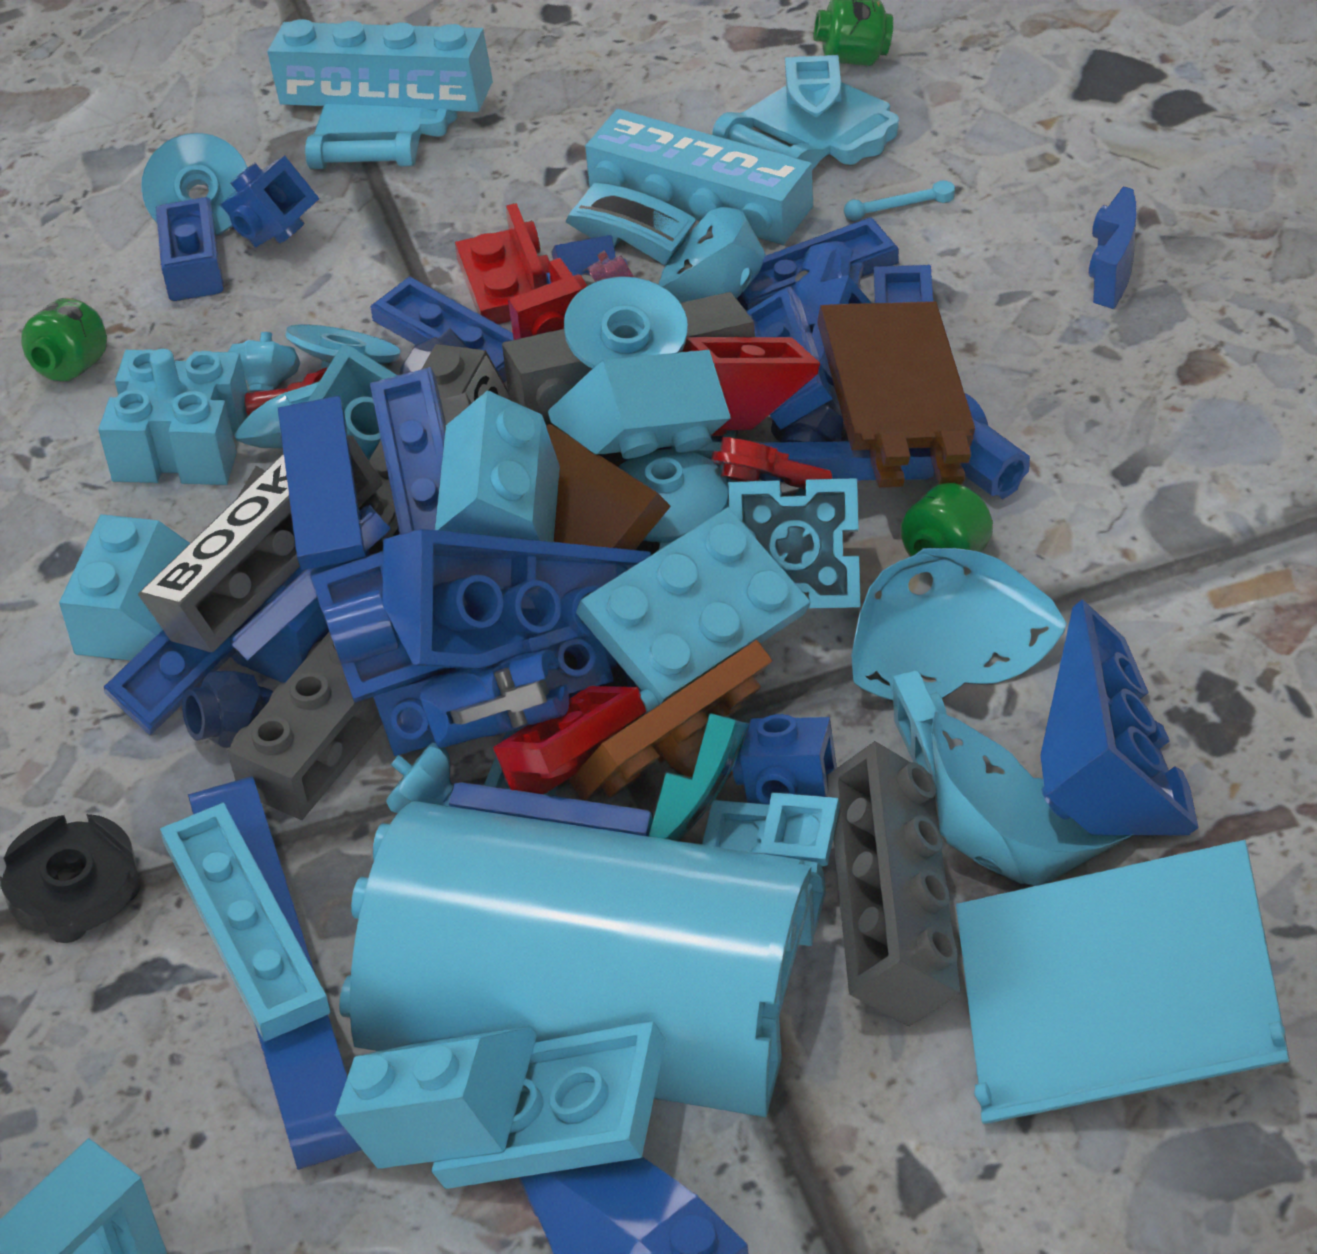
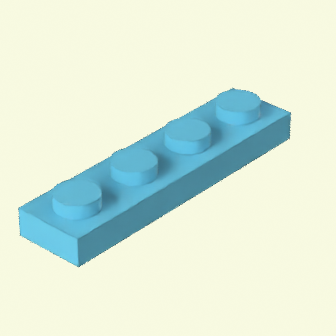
[160,802,331,1042]

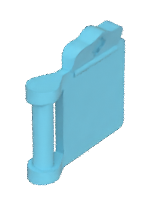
[712,82,899,170]
[305,104,458,169]

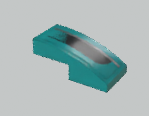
[649,714,749,841]

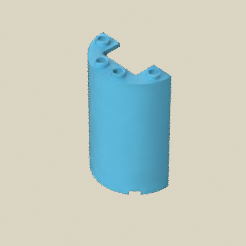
[339,801,826,1117]

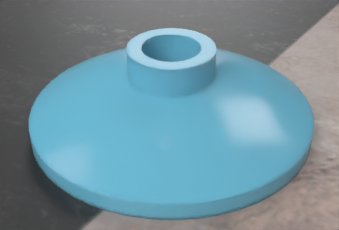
[141,133,248,236]
[564,277,688,369]
[285,324,401,370]
[618,449,729,543]

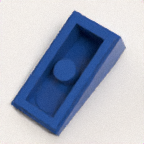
[156,197,224,301]

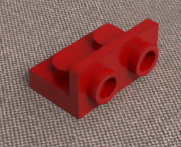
[455,203,549,324]
[493,686,646,795]

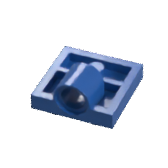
[310,551,453,703]

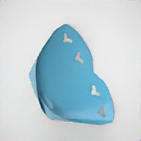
[658,207,766,303]
[851,548,1067,700]
[931,712,1133,886]

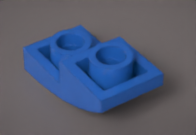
[1089,186,1136,309]

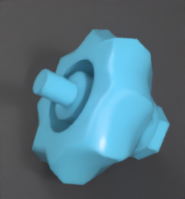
[228,332,300,392]
[386,743,454,814]

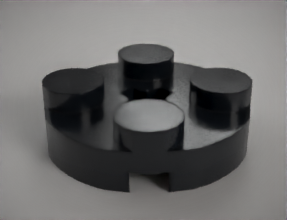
[0,814,141,943]

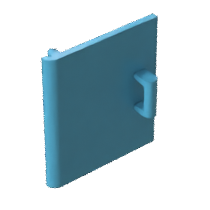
[956,840,1290,1124]

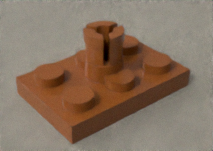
[569,640,773,801]

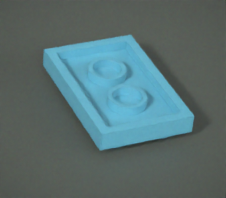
[576,507,811,705]
[431,1021,666,1189]

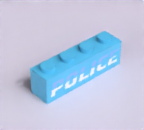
[267,19,493,112]
[585,109,813,245]

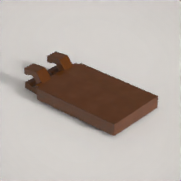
[817,301,976,488]
[546,424,671,550]

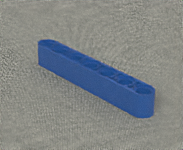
[188,776,362,1170]

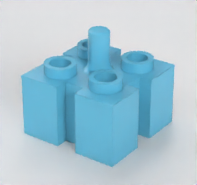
[98,348,248,485]
[728,478,861,609]

